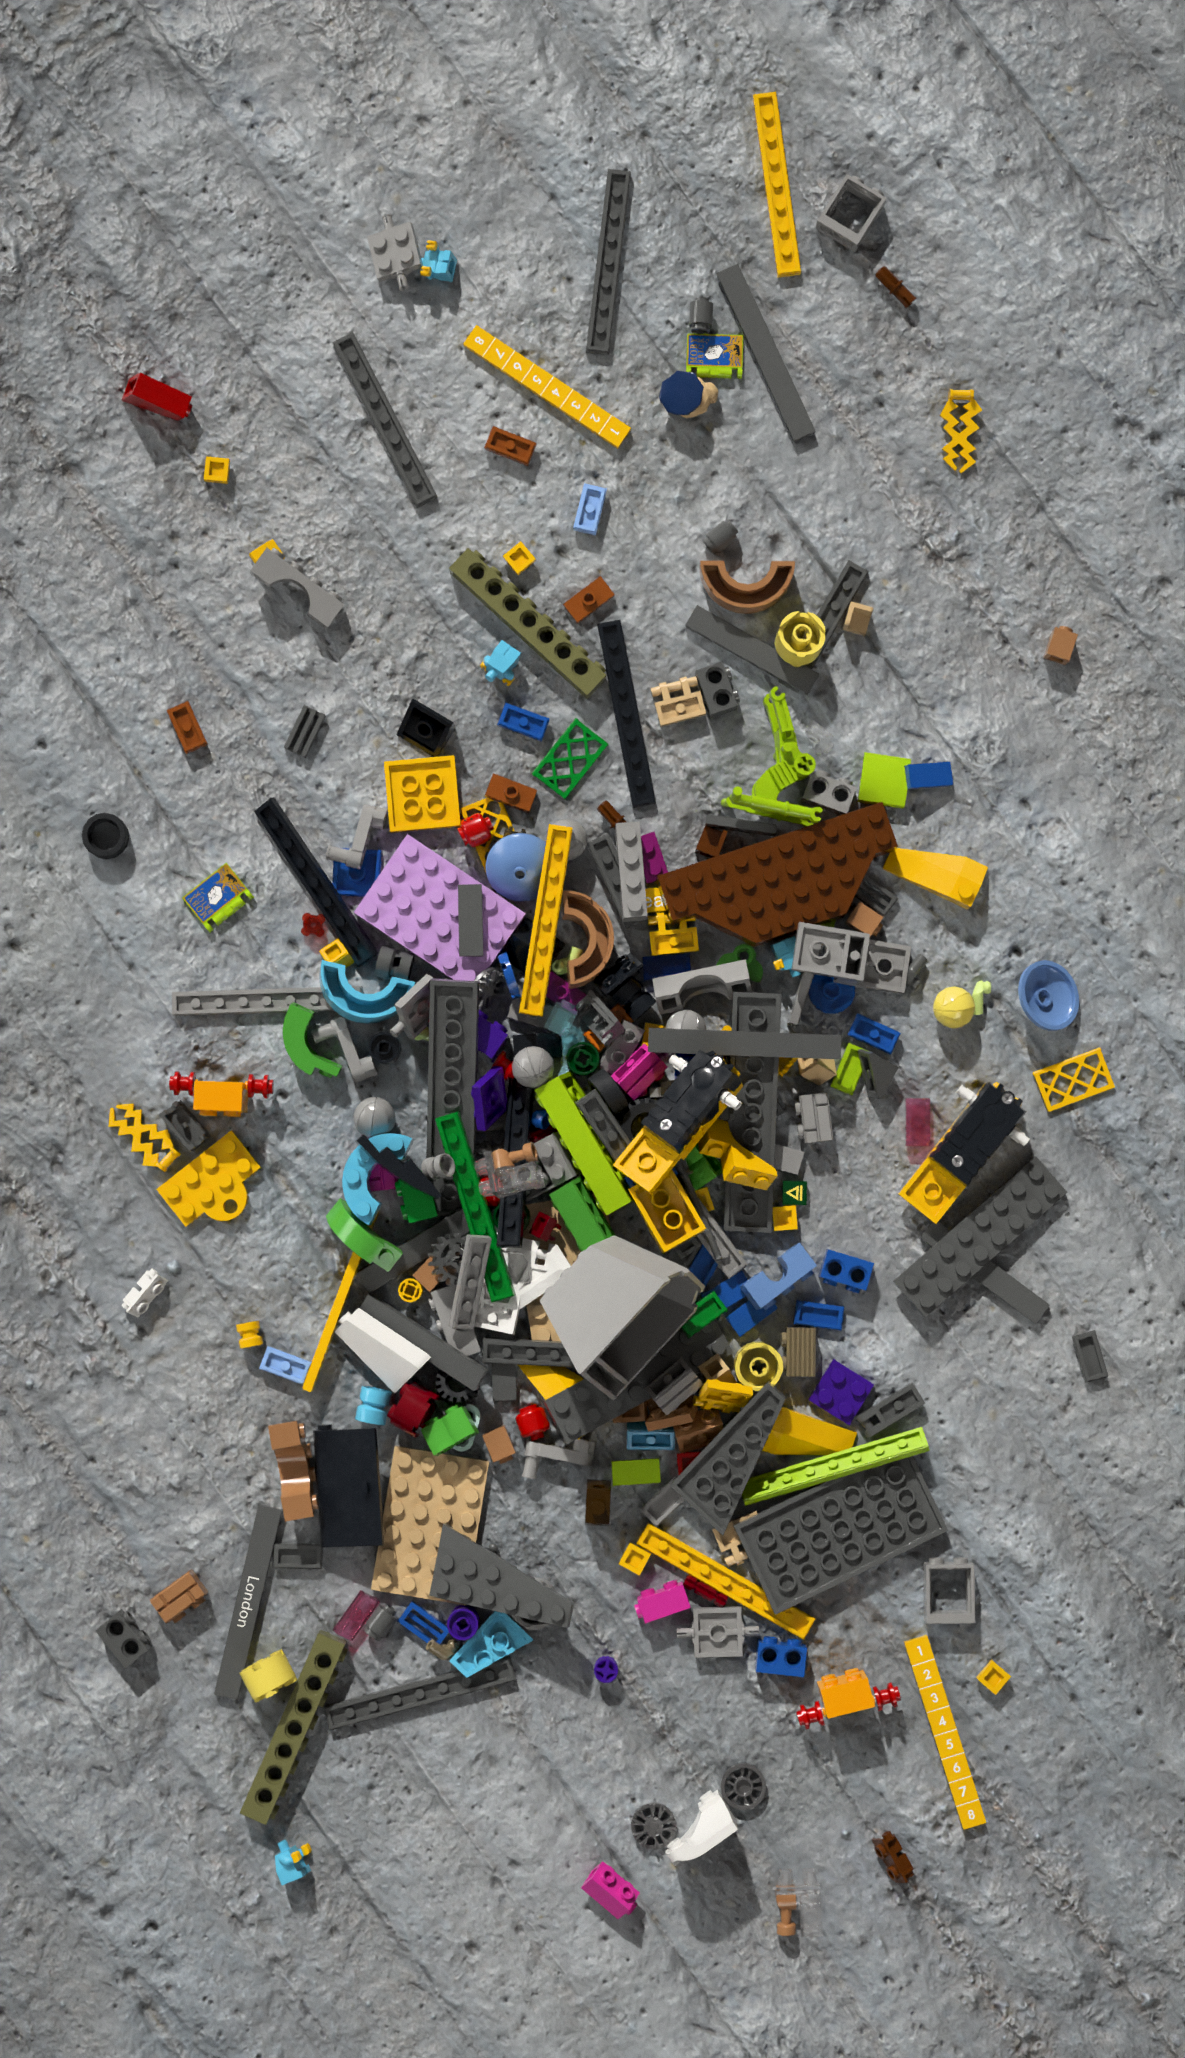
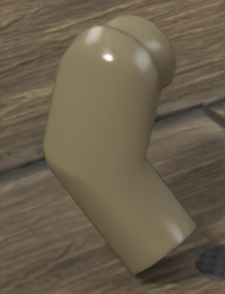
[426,1639,460,1660]

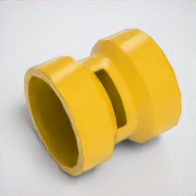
[398,1278,423,1302]
[236,1320,263,1348]

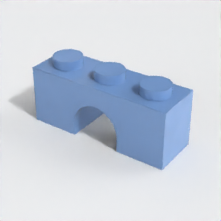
[740,1243,817,1310]

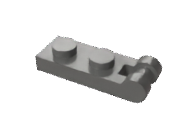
[855,1382,925,1438]

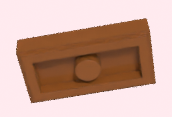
[484,426,537,466]
[563,576,615,624]
[167,701,208,754]
[484,773,537,813]

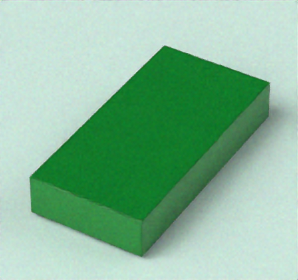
[681,1291,728,1338]

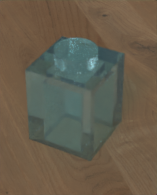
[543,1000,578,1038]

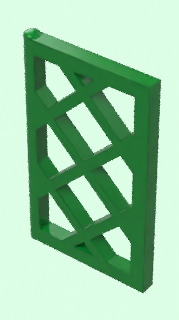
[532,718,609,799]

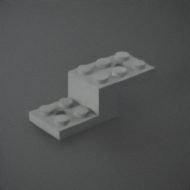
[791,922,911,994]

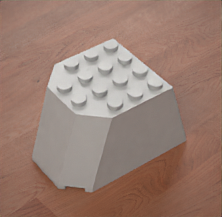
[540,1235,705,1401]

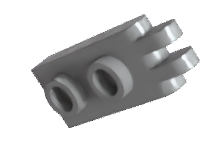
[598,1019,645,1076]

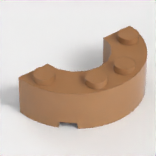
[699,561,795,614]
[561,891,614,989]
[268,1420,319,1522]

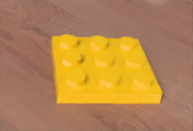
[384,755,460,833]

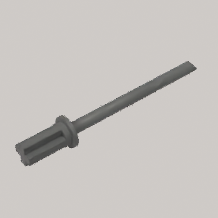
[674,1159,723,1261]

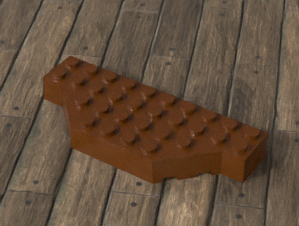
[656,802,898,947]

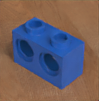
[818,1249,874,1293]
[755,1636,807,1677]

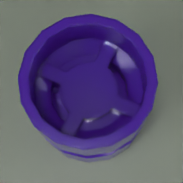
[447,1604,480,1640]

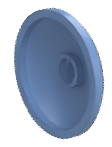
[486,833,546,902]
[1018,960,1079,1031]

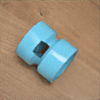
[355,1386,392,1425]

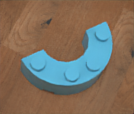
[319,960,415,1024]
[342,1133,414,1225]

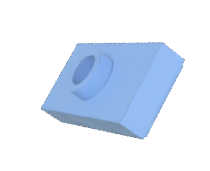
[573,483,607,536]
[259,1346,312,1385]

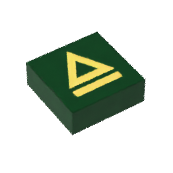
[782,1181,807,1205]

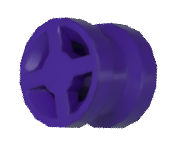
[594,1656,618,1683]

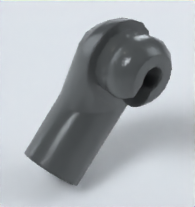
[906,954,927,991]

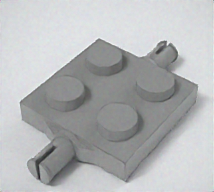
[367,214,423,291]
[389,974,447,1040]
[677,1606,759,1658]

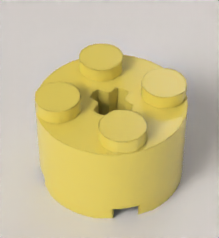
[774,611,826,667]
[734,1341,783,1391]
[239,1649,297,1703]

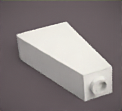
[335,1308,431,1393]

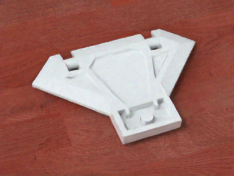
[442,1231,571,1335]

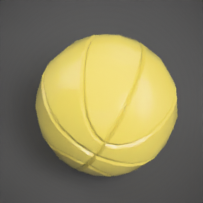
[933,986,975,1029]

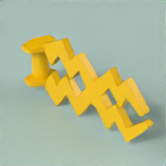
[940,389,982,473]
[108,1104,181,1172]

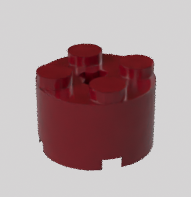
[387,1381,440,1438]

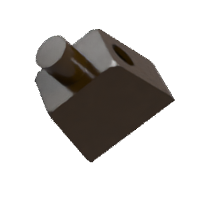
[585,1479,611,1526]

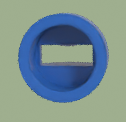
[531,1110,550,1130]

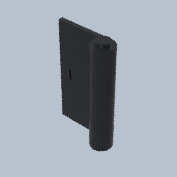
[313,1424,385,1547]

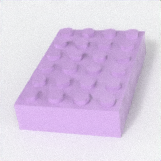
[354,834,526,981]

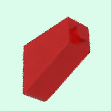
[121,372,192,421]

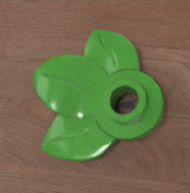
[717,944,763,982]

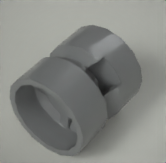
[375,946,415,980]

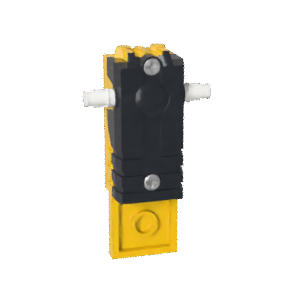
[613,1050,743,1195]
[898,1082,1030,1224]

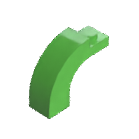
[283,1002,343,1078]
[326,1198,403,1272]

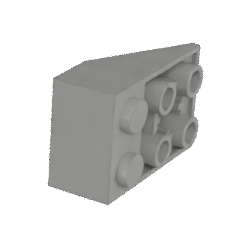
[501,1131,582,1202]

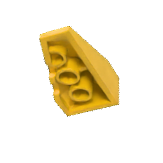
[882,848,988,910]
[518,1365,584,1440]
[762,1406,857,1455]

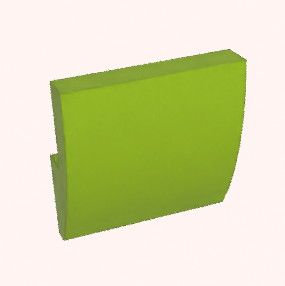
[857,752,911,809]

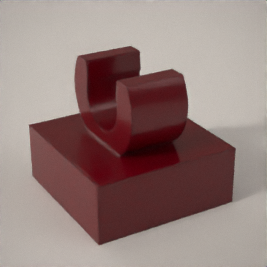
[529,1211,562,1242]

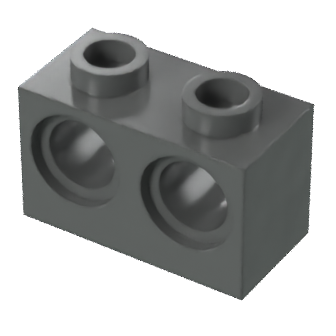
[695,661,740,719]
[96,1609,152,1669]

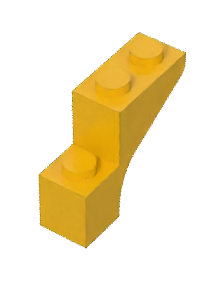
[698,1119,777,1190]

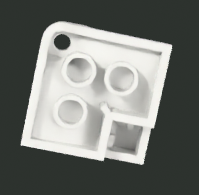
[665,1789,738,1866]

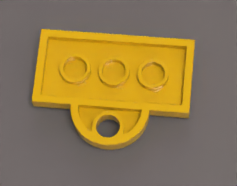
[156,1130,262,1227]

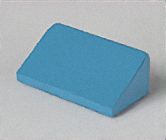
[627,1421,675,1450]

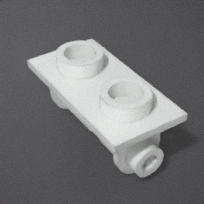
[122,1268,169,1317]

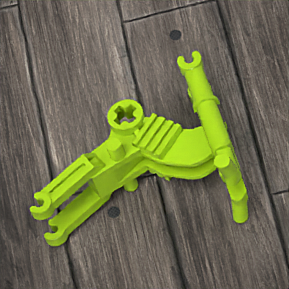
[721,686,823,827]

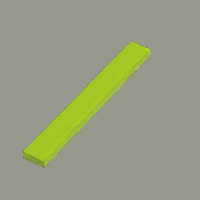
[742,1427,930,1506]

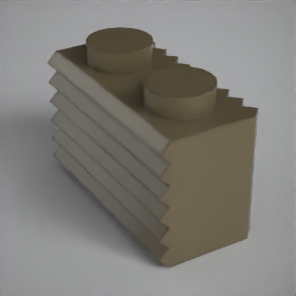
[781,1327,816,1377]

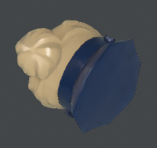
[659,371,719,419]

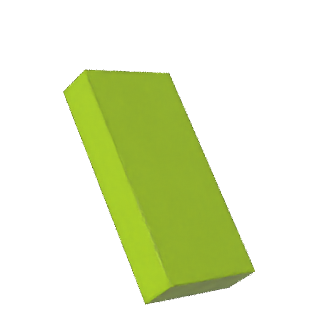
[830,1043,868,1096]
[611,1458,661,1486]

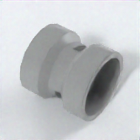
[421,1153,455,1182]

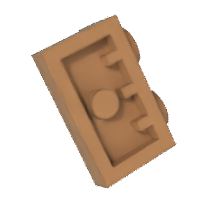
[645,1395,698,1432]
[673,1408,724,1453]

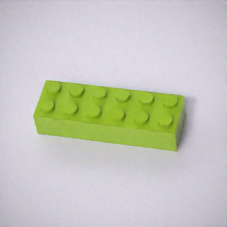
[535,1071,633,1215]

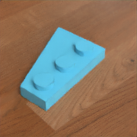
[449,1611,534,1678]

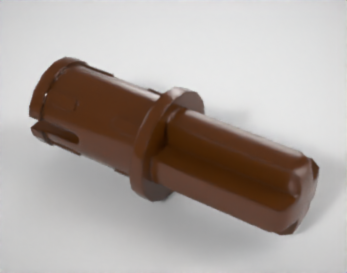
[876,266,917,309]
[597,801,627,829]

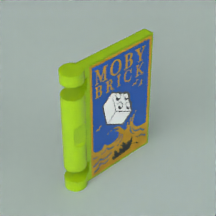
[686,334,743,379]
[182,863,254,932]

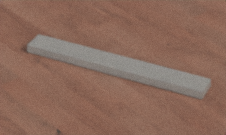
[172,986,362,1016]

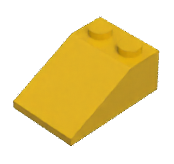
[628,1170,706,1254]

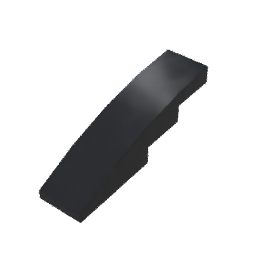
[355,1134,442,1199]

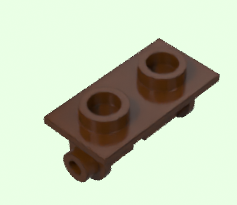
[872,1831,914,1883]

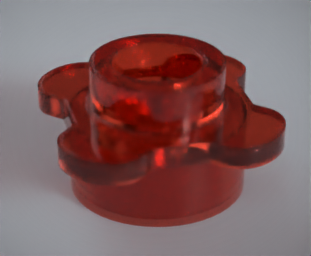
[301,913,326,937]

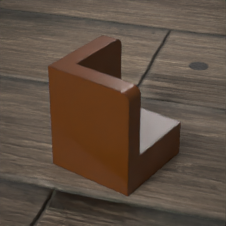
[695,826,728,858]

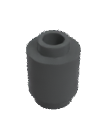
[689,297,713,334]
[703,521,738,555]
[364,1603,398,1641]

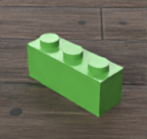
[549,1176,616,1252]

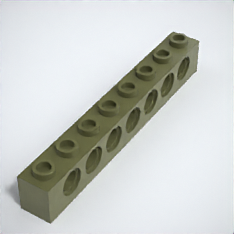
[449,548,606,699]
[240,1630,348,1825]

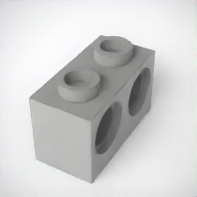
[801,770,857,815]

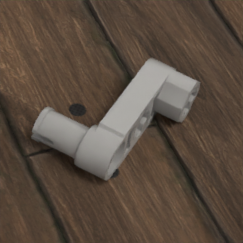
[326,804,388,869]
[311,1016,378,1083]
[522,1438,596,1479]

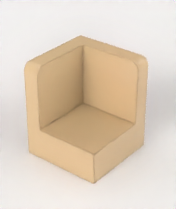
[842,601,874,636]
[798,1058,837,1085]

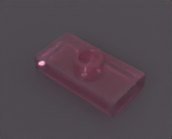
[905,1098,930,1146]
[333,1590,380,1641]

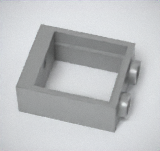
[816,174,887,252]
[923,1557,975,1624]

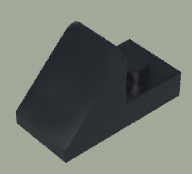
[513,1033,561,1058]

